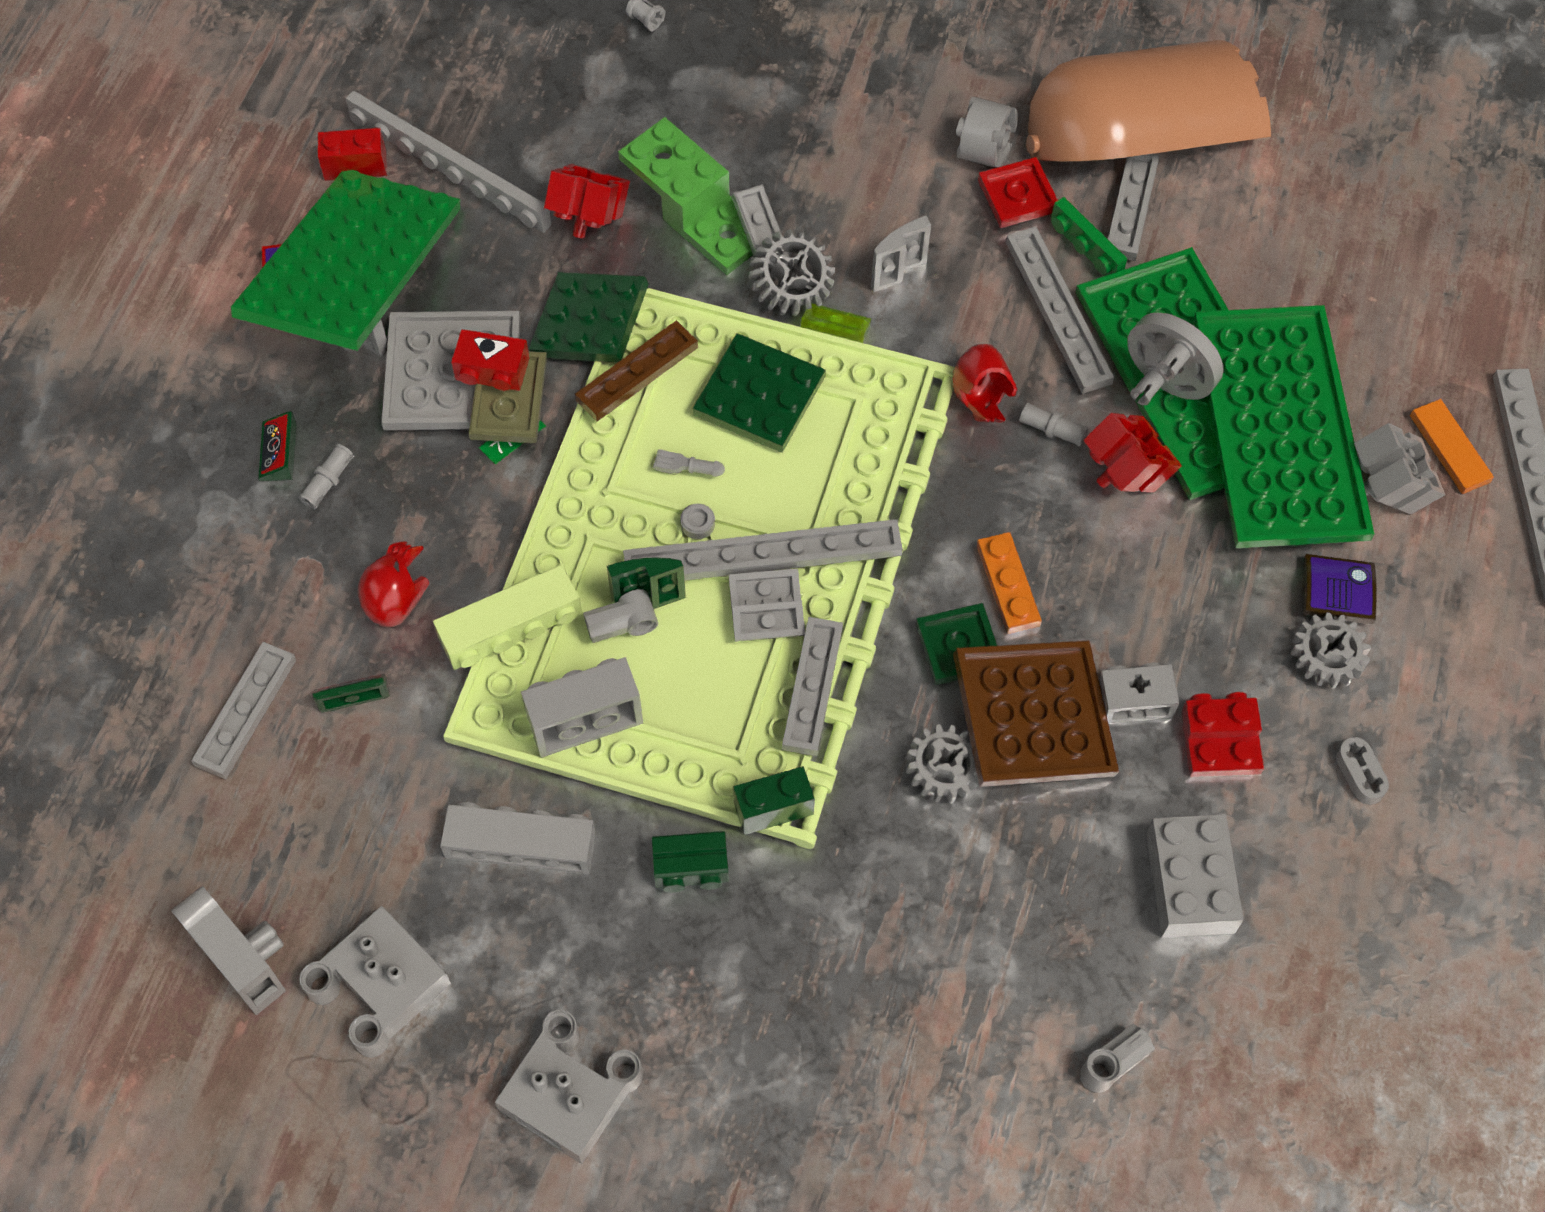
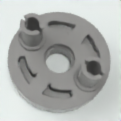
[1127,313,1223,405]

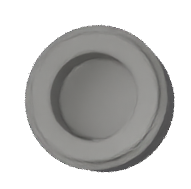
[681,504,715,539]

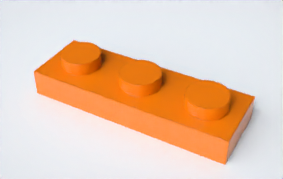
[977,532,1042,634]

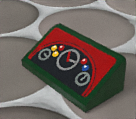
[258,411,297,481]
[313,674,390,713]

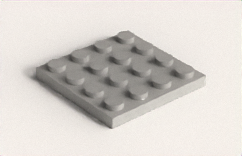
[382,311,521,430]

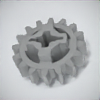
[1291,613,1371,688]
[905,724,979,803]

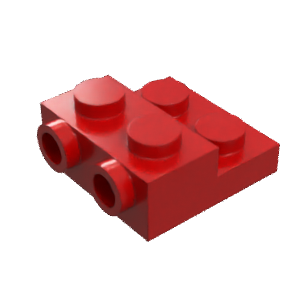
[1181,692,1264,777]

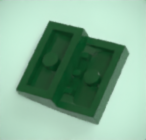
[607,557,686,609]

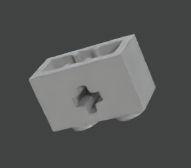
[1099,662,1179,723]

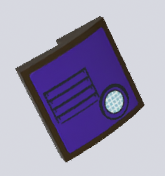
[1302,554,1377,625]

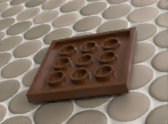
[953,640,1119,787]

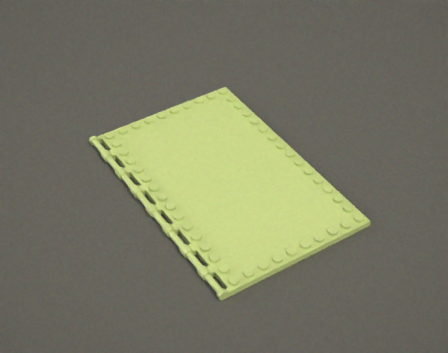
[443,288,955,849]

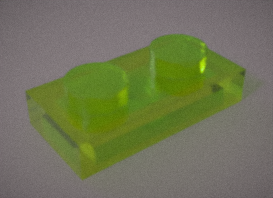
[800,303,872,343]

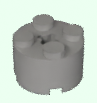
[956,96,1018,167]

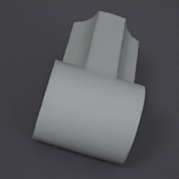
[583,590,658,643]
[1080,1023,1155,1093]

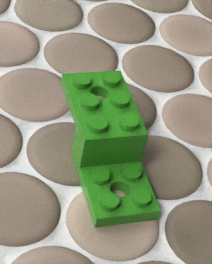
[618,117,753,275]

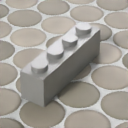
[440,802,596,874]

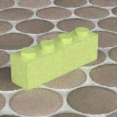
[433,565,582,670]

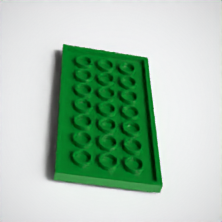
[231,170,460,351]
[1075,247,1229,500]
[1193,305,1375,548]

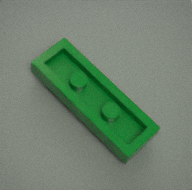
[1051,197,1127,276]

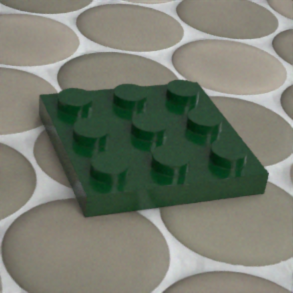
[528,272,649,363]
[692,333,826,453]

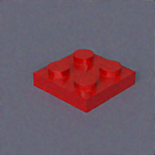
[978,157,1058,228]

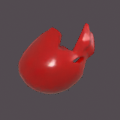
[953,344,1017,423]
[357,541,430,628]

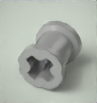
[626,0,666,32]

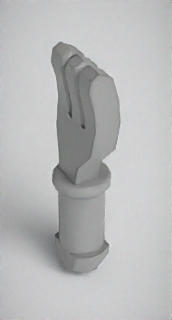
[653,449,725,477]

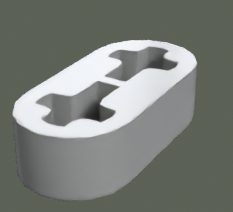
[1336,737,1389,805]

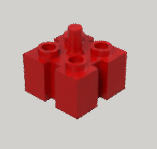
[544,164,630,239]
[1083,413,1182,492]

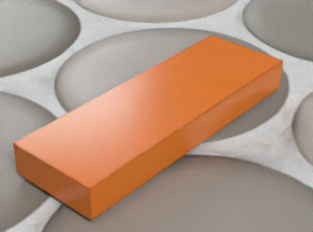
[1410,399,1494,494]

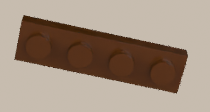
[575,320,698,422]

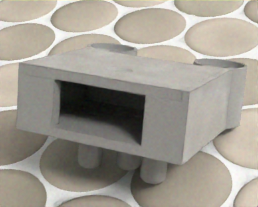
[171,886,286,1015]
[299,906,451,1058]
[495,1010,643,1164]

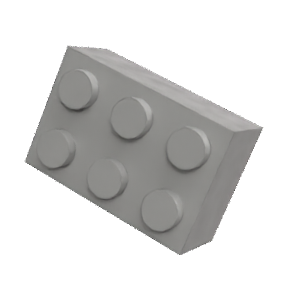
[521,657,643,758]
[1146,814,1244,938]

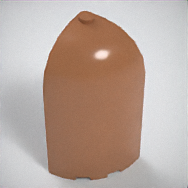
[1026,40,1271,162]

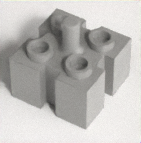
[1354,423,1445,514]

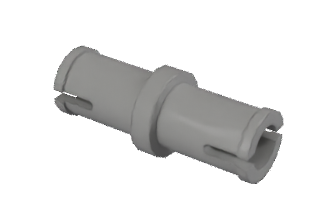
[1019,403,1089,447]
[298,444,354,510]

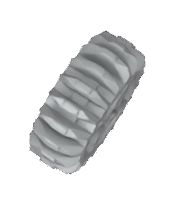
[748,229,835,317]

